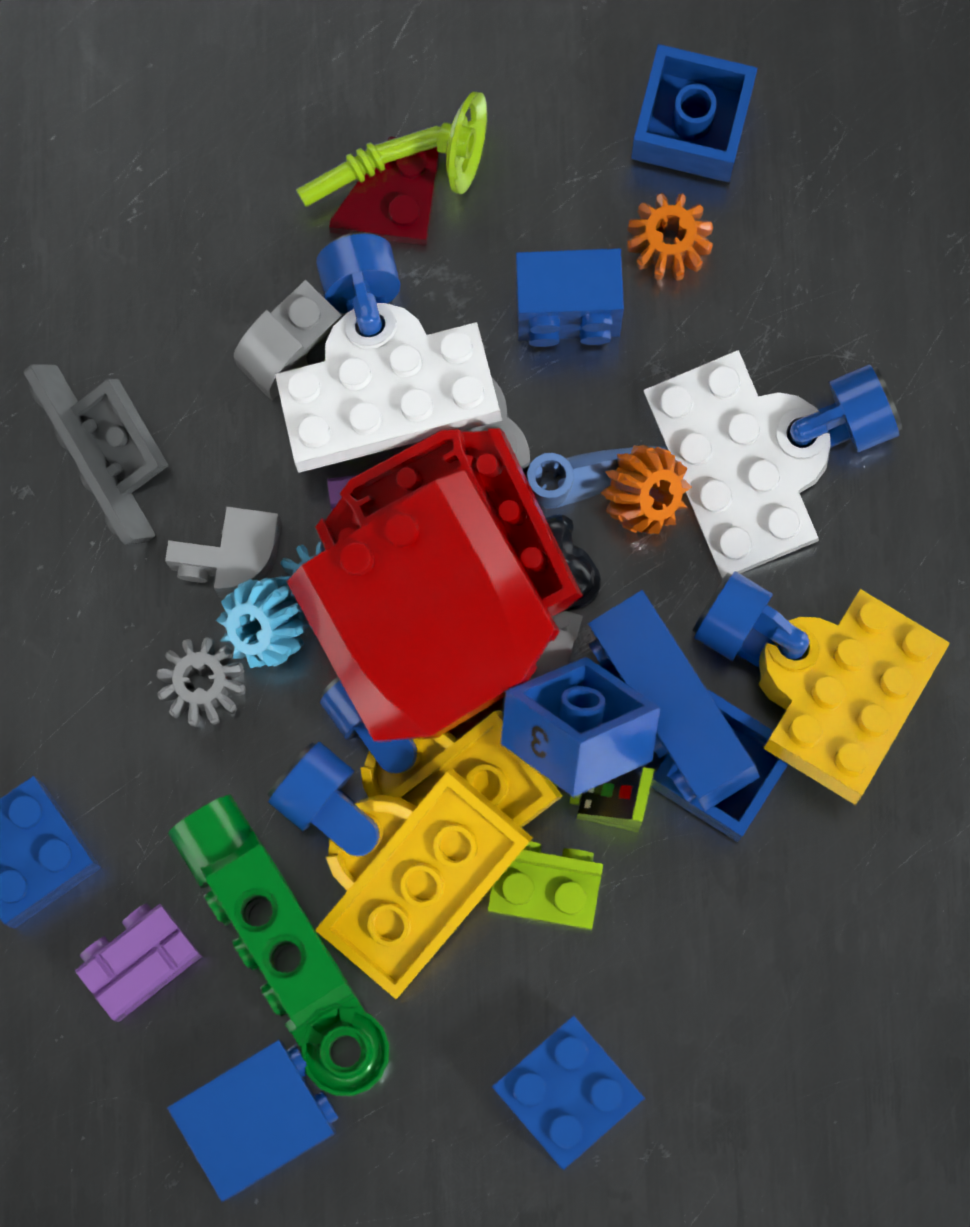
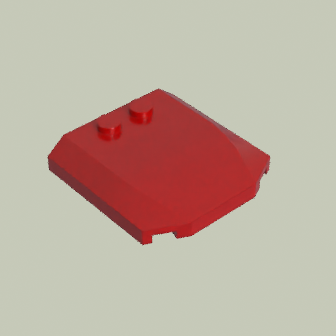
[315,428,582,617]
[287,470,560,743]

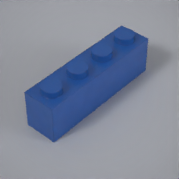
[588,590,760,811]

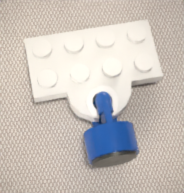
[275,232,502,473]
[643,350,902,579]

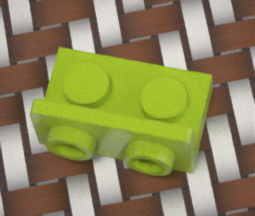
[488,841,604,930]

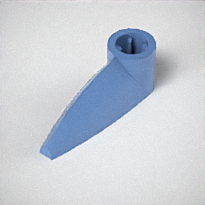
[527,446,669,509]

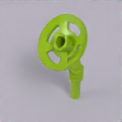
[296,91,487,207]

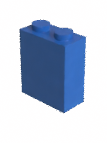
[167,1040,339,1202]

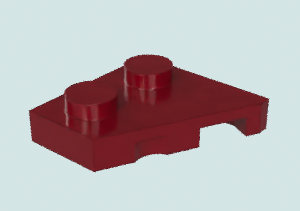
[329,136,440,246]

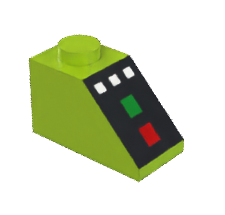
[569,767,654,832]

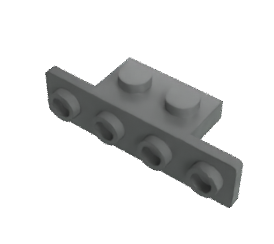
[24,364,169,545]

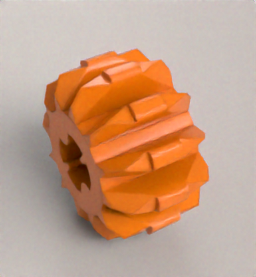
[627,193,713,281]
[600,445,692,534]

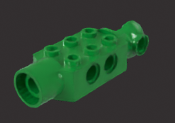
[168,794,389,1096]

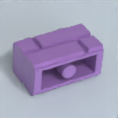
[75,903,202,1022]

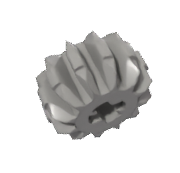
[156,637,246,727]

